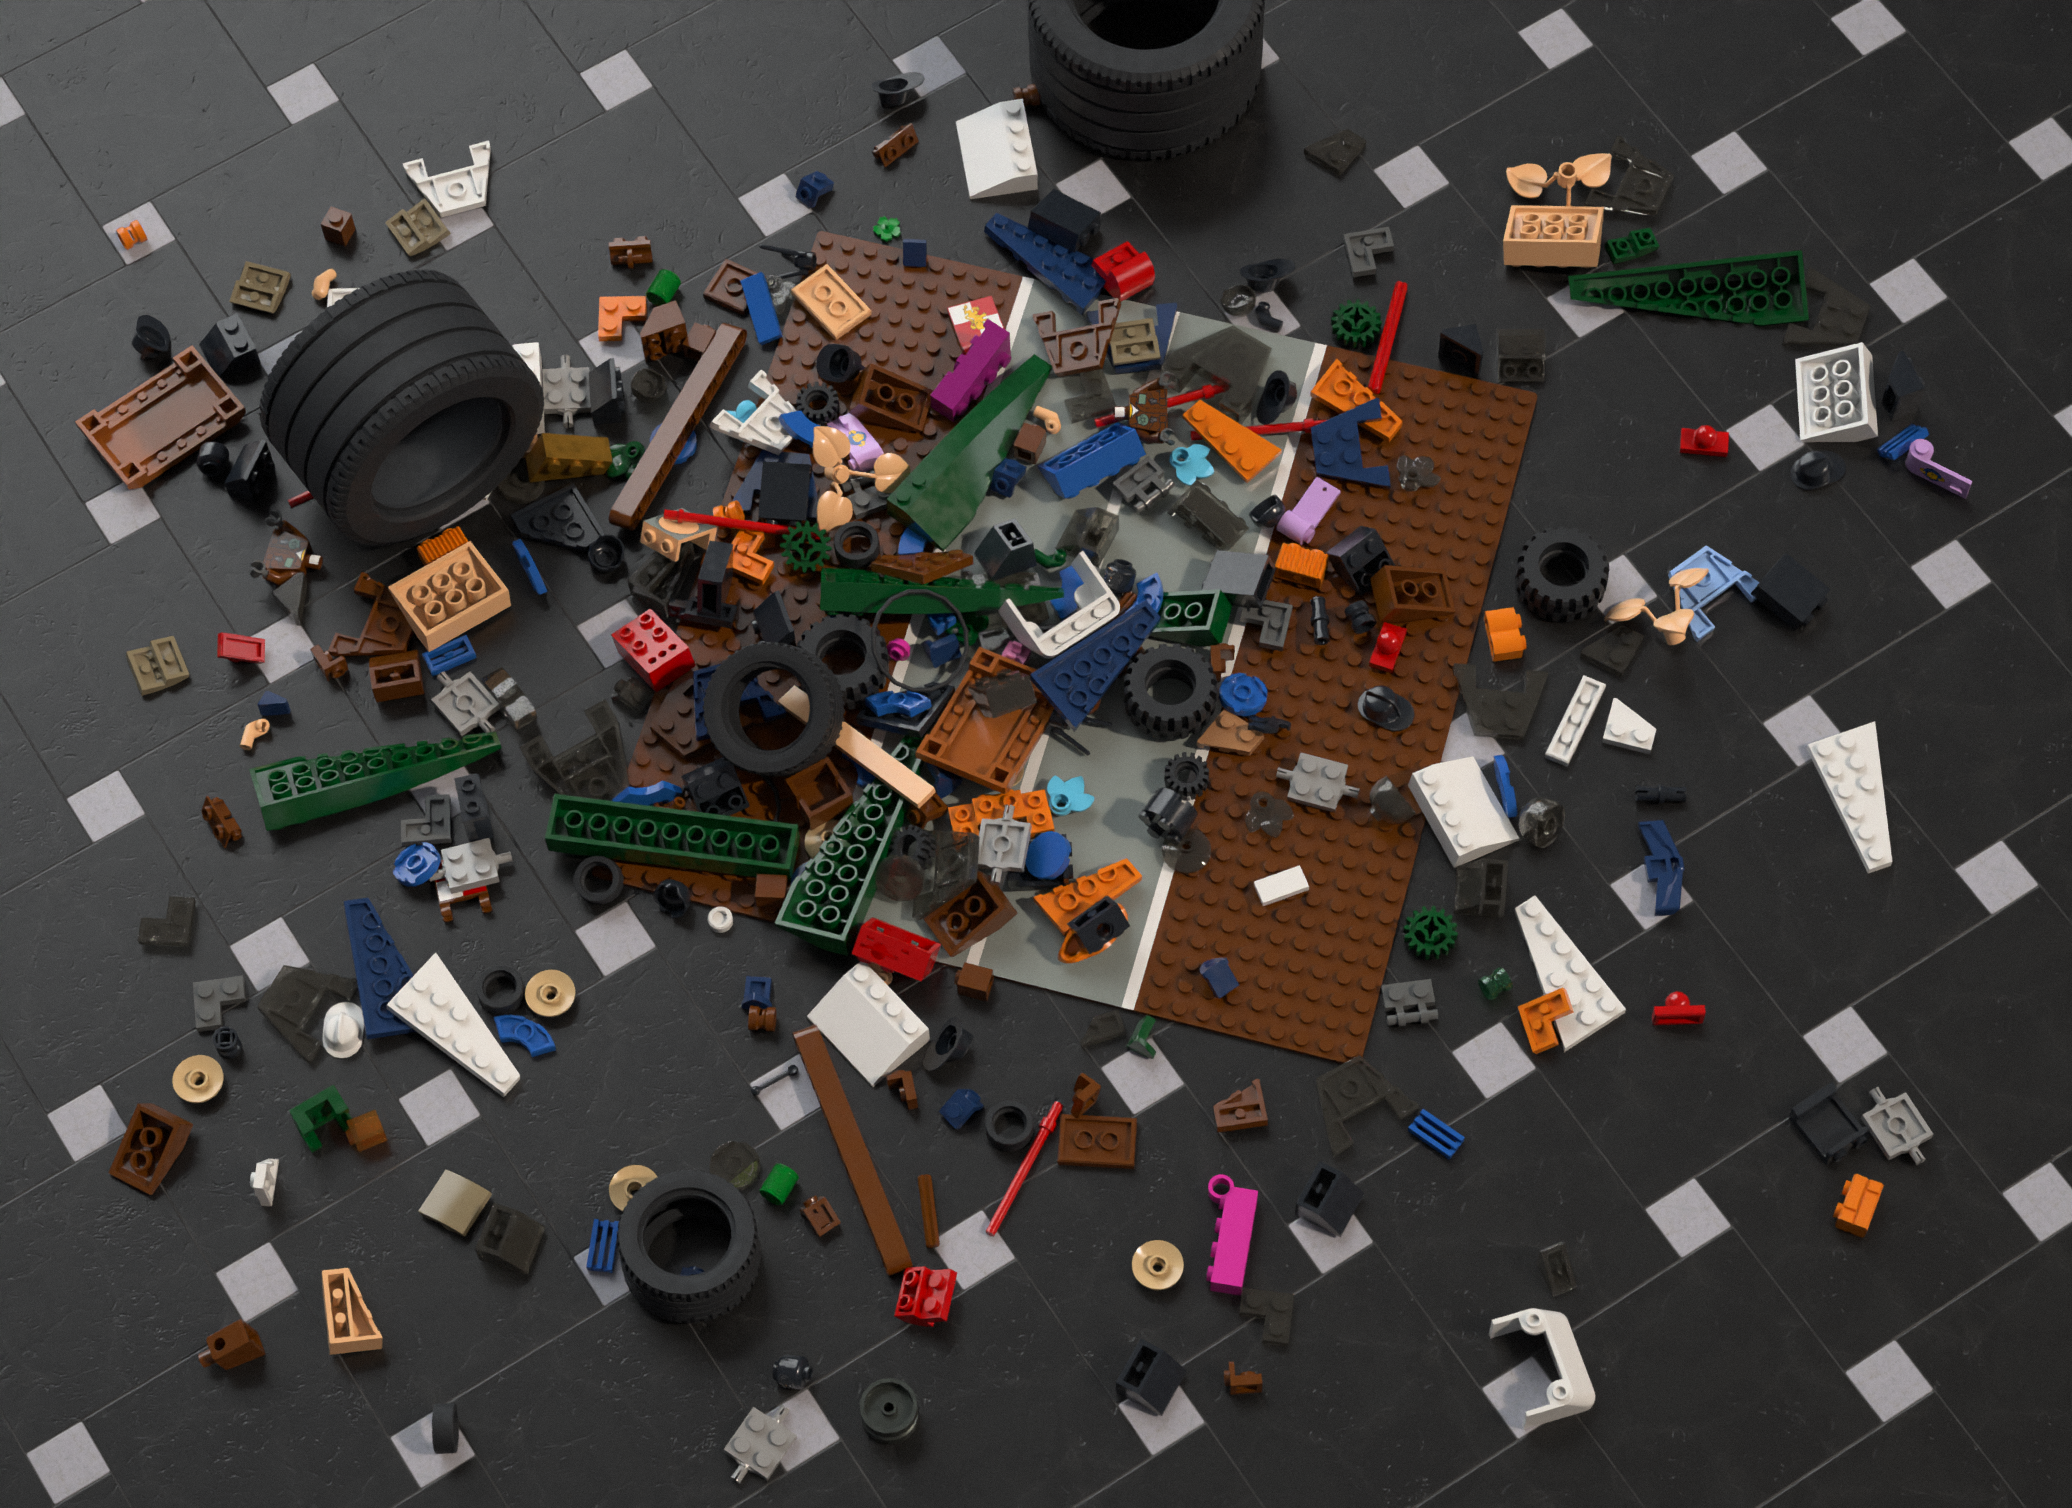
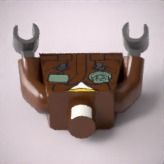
[1114,372,1176,446]
[250,510,323,586]

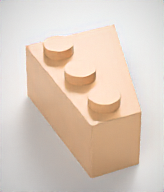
[322,1268,383,1355]

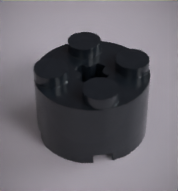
[1138,787,1198,845]

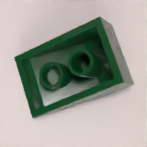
[1149,589,1232,647]

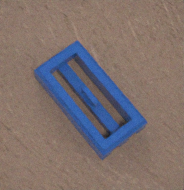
[1877,424,1929,460]
[422,635,477,677]
[1408,1109,1465,1160]
[586,1219,619,1273]

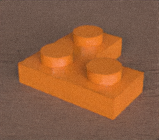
[598,296,647,341]
[731,529,774,585]
[1518,987,1574,1054]

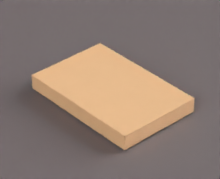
[791,264,872,341]

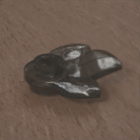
[765,275,796,315]
[1396,455,1441,491]
[1245,791,1294,838]

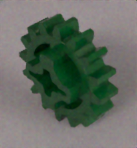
[1331,299,1382,348]
[780,521,832,573]
[1403,906,1458,960]

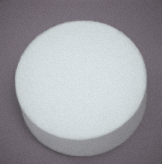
[708,907,733,933]

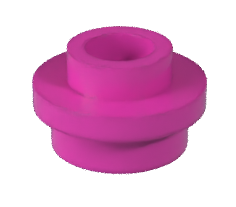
[887,638,910,661]

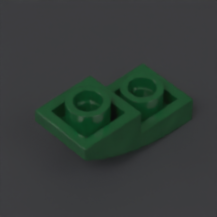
[1604,228,1659,264]

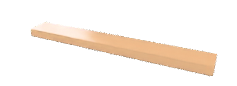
[778,685,936,809]

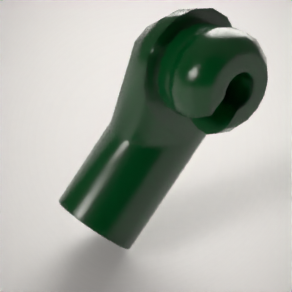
[1034,549,1067,569]

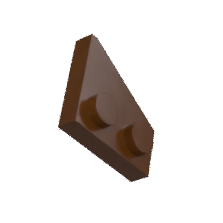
[1213,1079,1268,1133]

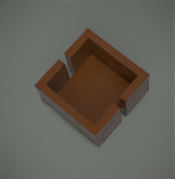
[785,757,853,830]

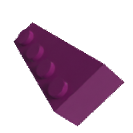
[930,318,1012,422]

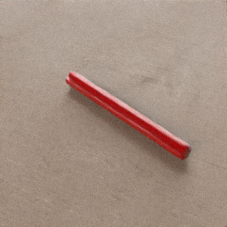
[1368,281,1408,395]

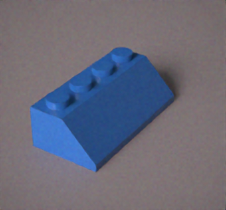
[1038,422,1146,499]

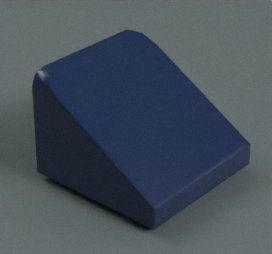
[903,239,927,267]
[257,691,291,716]

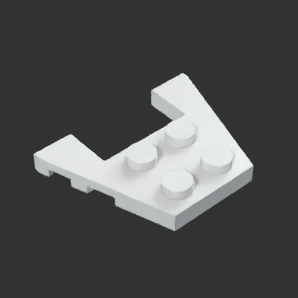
[403,141,491,218]
[710,370,796,455]

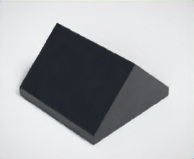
[1438,324,1483,379]

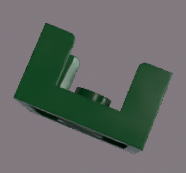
[289,1084,356,1153]

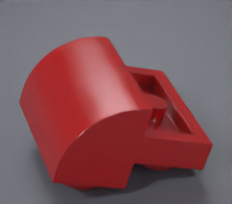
[1091,241,1155,302]
[894,1266,957,1327]

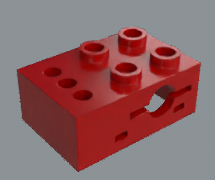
[611,609,696,692]
[852,917,941,981]

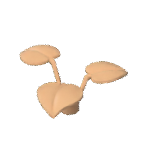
[1506,154,1612,207]
[812,426,910,533]
[1604,568,1709,645]

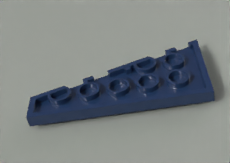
[984,213,1106,315]
[1030,600,1161,732]
[344,898,417,1039]

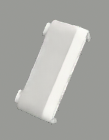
[998,551,1120,659]
[1489,1308,1595,1429]

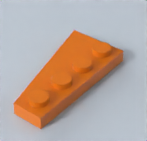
[1310,359,1403,442]
[1183,400,1282,483]
[1033,858,1142,936]

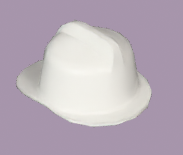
[323,1002,364,1058]

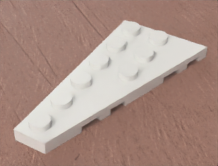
[1807,722,1892,873]
[1514,896,1626,1052]
[387,953,520,1097]

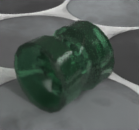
[1478,967,1513,1001]

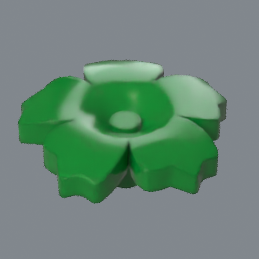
[873,216,901,241]

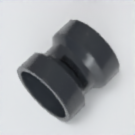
[1344,600,1376,634]
[212,1026,242,1059]

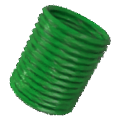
[646,269,681,306]
[759,1163,799,1205]

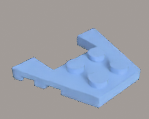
[1668,546,1760,642]

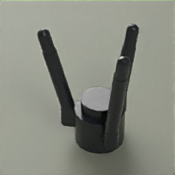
[759,244,817,282]
[1049,709,1112,755]

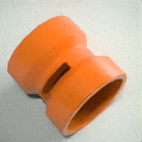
[116,219,148,250]
[713,500,745,530]

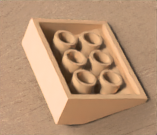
[1503,205,1604,268]
[388,541,511,652]

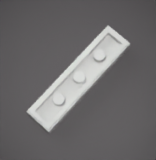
[1545,675,1606,767]

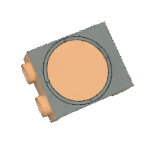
[640,508,717,561]

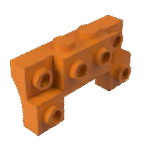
[948,789,1055,854]

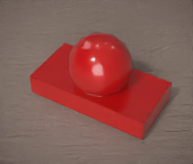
[1679,425,1729,457]
[1369,622,1407,673]
[217,632,265,664]
[1652,991,1706,1025]

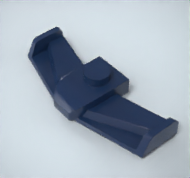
[1638,820,1685,916]

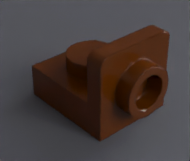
[1209,643,1235,682]
[310,644,349,681]
[906,792,948,830]
[886,1070,918,1110]
[1070,1073,1102,1118]
[799,1195,841,1237]
[1224,1361,1262,1395]

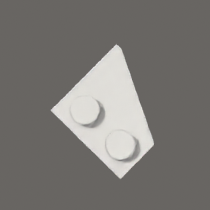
[1602,698,1656,754]
[250,1159,279,1206]

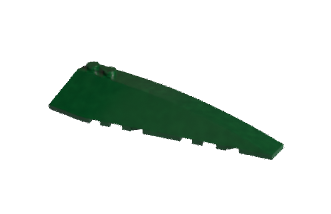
[1568,250,1809,325]
[887,354,1053,552]
[820,567,1064,616]
[249,732,501,831]
[775,735,925,956]

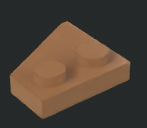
[1197,708,1264,756]

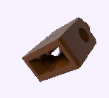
[198,1319,265,1370]

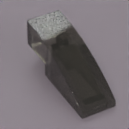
[481,667,538,730]

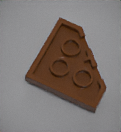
[871,549,974,584]

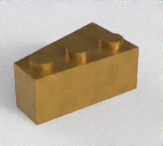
[526,433,613,482]

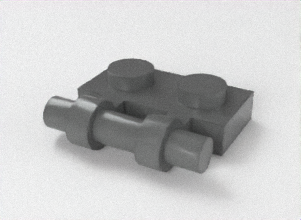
[1113,456,1175,514]
[841,469,893,520]
[1381,979,1438,1027]

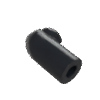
[1255,301,1283,332]

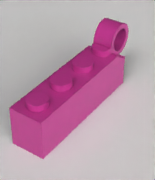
[1206,1174,1258,1296]

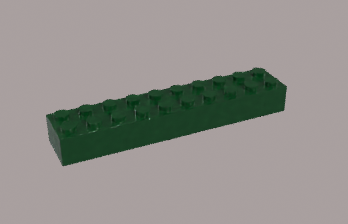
[545,794,800,882]

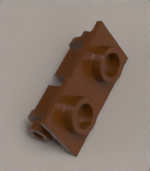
[872,123,919,167]
[201,796,242,848]

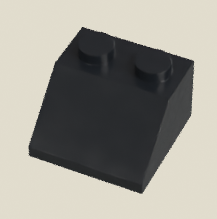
[199,313,261,380]
[751,590,796,647]

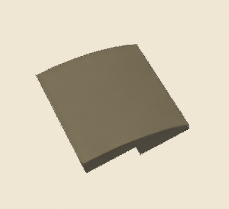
[385,198,451,256]
[229,261,291,314]
[1109,318,1161,365]
[126,636,189,696]
[418,1170,492,1237]

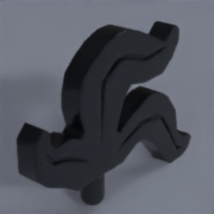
[1241,715,1291,734]

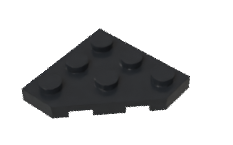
[510,483,605,552]
[856,682,955,739]

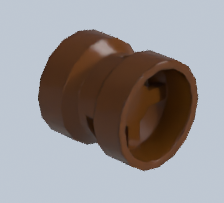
[1012,83,1040,108]
[748,1005,777,1032]

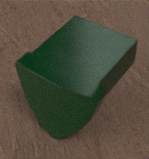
[1126,1015,1157,1059]

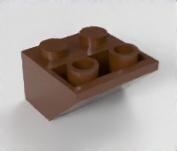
[640,300,687,362]
[369,650,424,702]

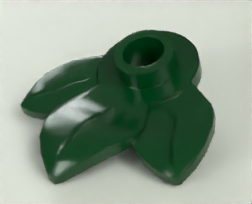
[606,441,646,480]
[944,611,989,646]

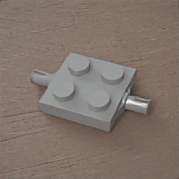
[542,355,591,428]
[431,672,500,736]
[1276,753,1360,813]
[973,804,1032,886]
[430,838,513,894]
[1861,1087,1933,1165]
[724,1404,797,1484]

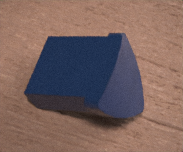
[921,634,962,668]
[926,762,963,799]
[1200,958,1239,999]
[741,976,772,1010]

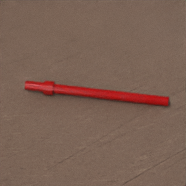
[1094,381,1232,428]
[1191,418,1329,441]
[985,1101,1063,1237]

